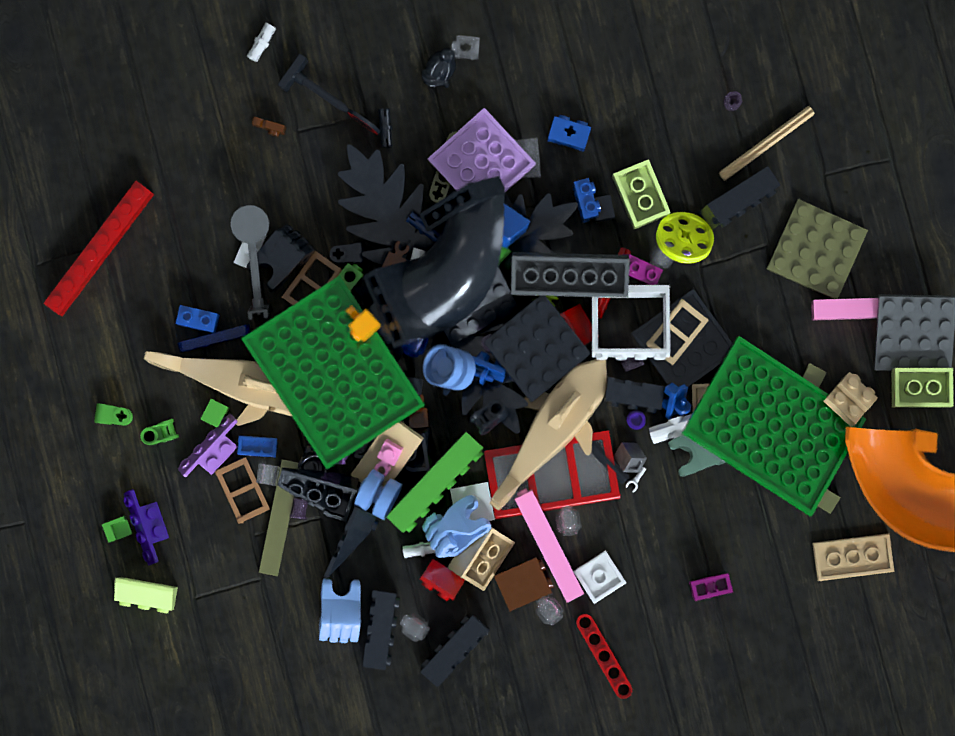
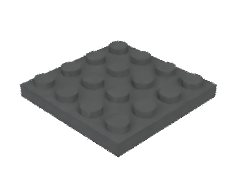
[874,294,955,371]

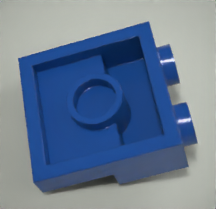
[572,178,601,223]

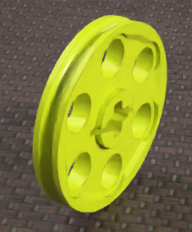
[656,212,714,263]

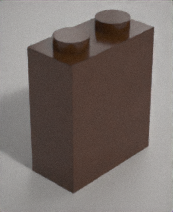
[494,557,554,611]

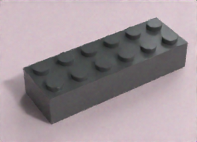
[511,252,629,298]

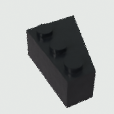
[603,377,665,413]

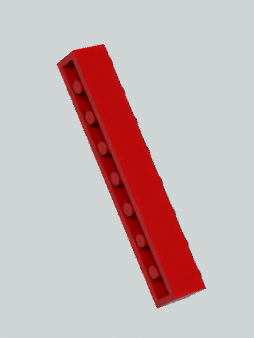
[43,181,154,316]

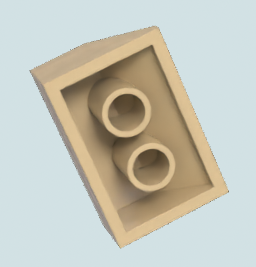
[447,527,515,591]

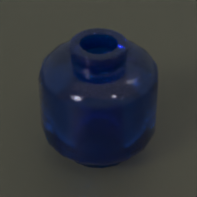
[401,338,429,357]

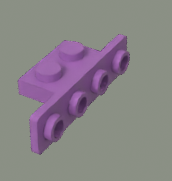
[178,413,238,477]

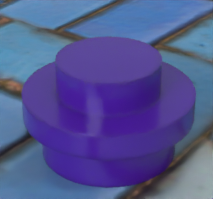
[627,410,646,430]

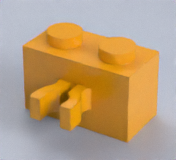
[346,306,381,342]

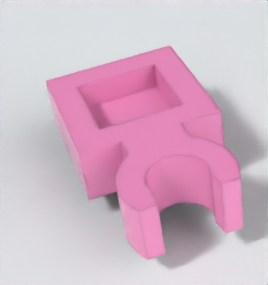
[375,439,403,476]

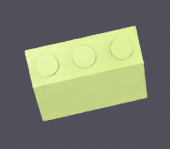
[114,577,178,613]

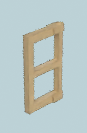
[646,299,709,365]

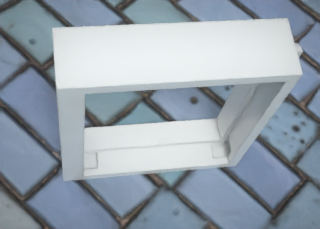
[592,285,670,360]

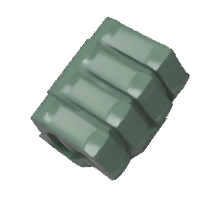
[668,435,727,477]

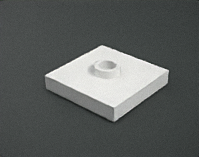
[450,482,495,521]
[573,551,626,604]

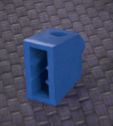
[502,204,530,248]

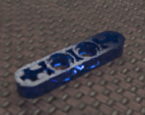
[177,324,251,353]

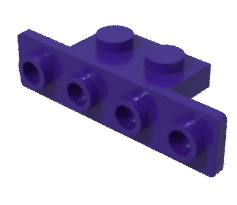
[123,489,169,566]

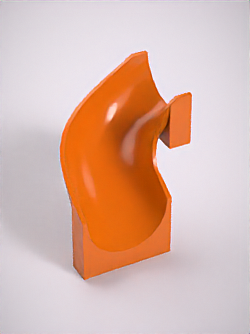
[845,427,955,552]

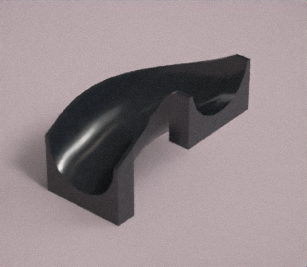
[363,176,505,348]

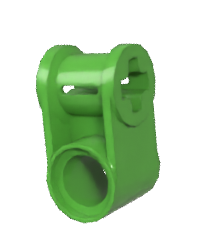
[94,403,133,426]
[140,419,179,445]

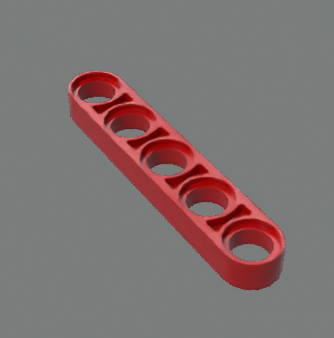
[576,614,632,699]

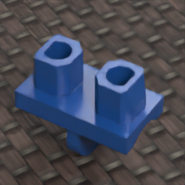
[473,351,505,385]
[662,383,691,420]

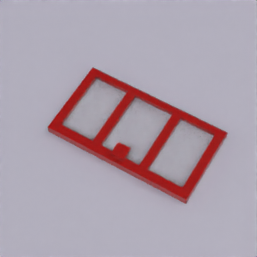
[484,430,620,519]

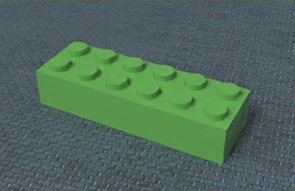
[387,432,483,533]

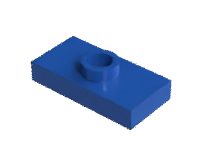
[237,436,278,457]

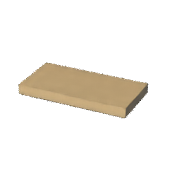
[351,421,424,486]
[812,533,894,581]

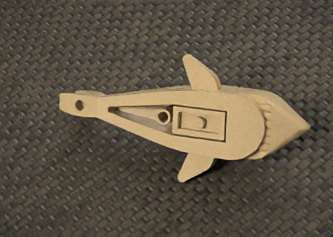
[144,351,292,426]
[489,359,607,510]

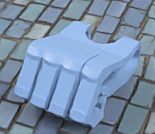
[422,495,491,558]
[319,578,360,643]

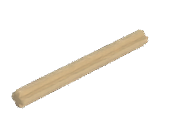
[719,106,814,181]

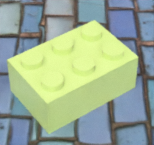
[612,159,671,229]
[891,368,953,407]

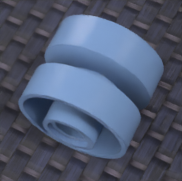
[423,345,476,390]
[354,469,403,520]

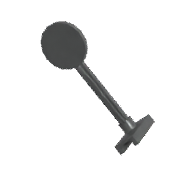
[231,205,270,319]

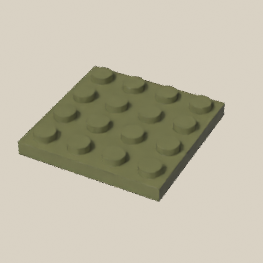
[767,199,868,299]

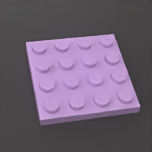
[428,108,536,192]

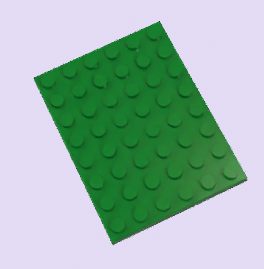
[242,276,425,469]
[681,336,866,516]

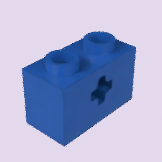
[548,115,591,152]
[176,305,220,334]

